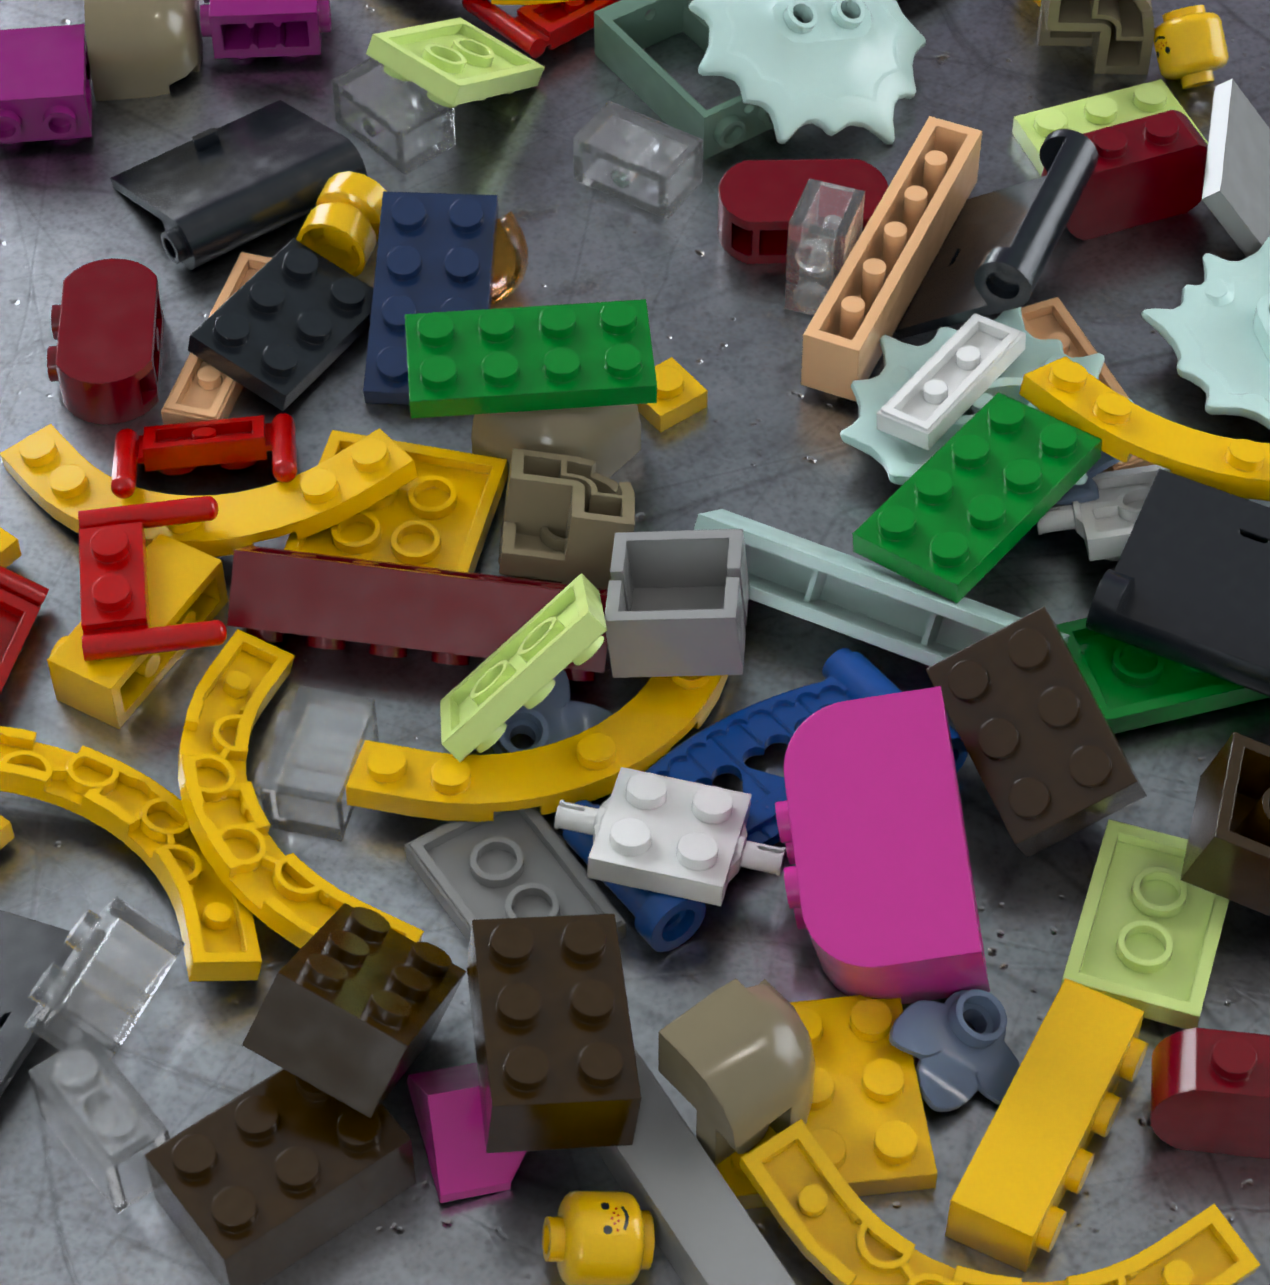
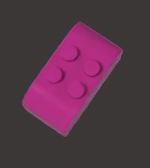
[775,686,990,1005]

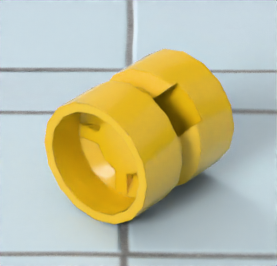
[296,171,386,277]

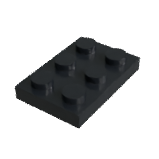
[188,238,373,411]

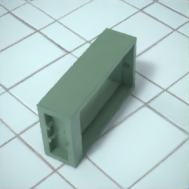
[594,0,774,160]

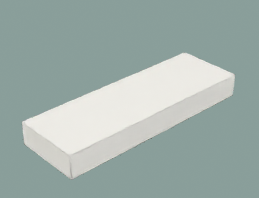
[876,313,1026,450]

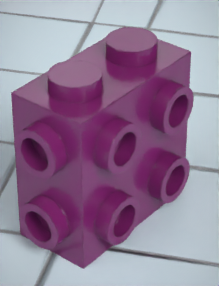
[200,0,331,59]
[0,24,92,144]

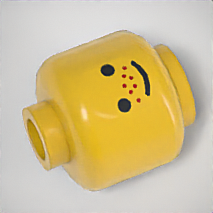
[1153,5,1229,89]
[542,1191,655,1285]

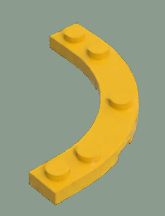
[1019,356,1270,501]
[0,424,418,557]
[178,629,424,949]
[346,675,728,822]
[0,726,262,982]
[739,1119,1261,1285]

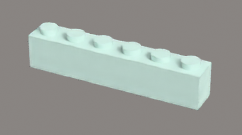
[694,509,1070,666]

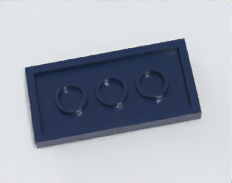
[363,191,499,405]

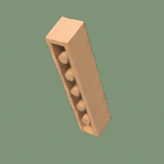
[801,116,982,402]

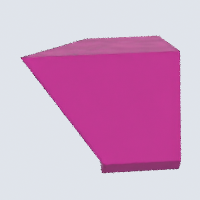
[407,1062,527,1203]

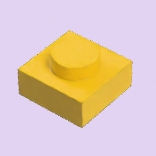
[637,357,708,433]

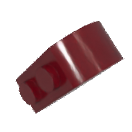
[1041,110,1208,240]
[718,159,888,264]
[47,258,164,425]
[1150,1027,1270,1159]

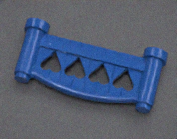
[561,648,968,952]

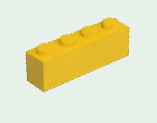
[945,978,1148,1273]

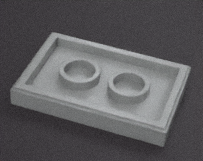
[1202,79,1270,257]
[405,807,627,942]

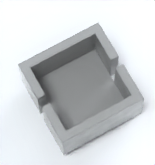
[604,529,750,678]

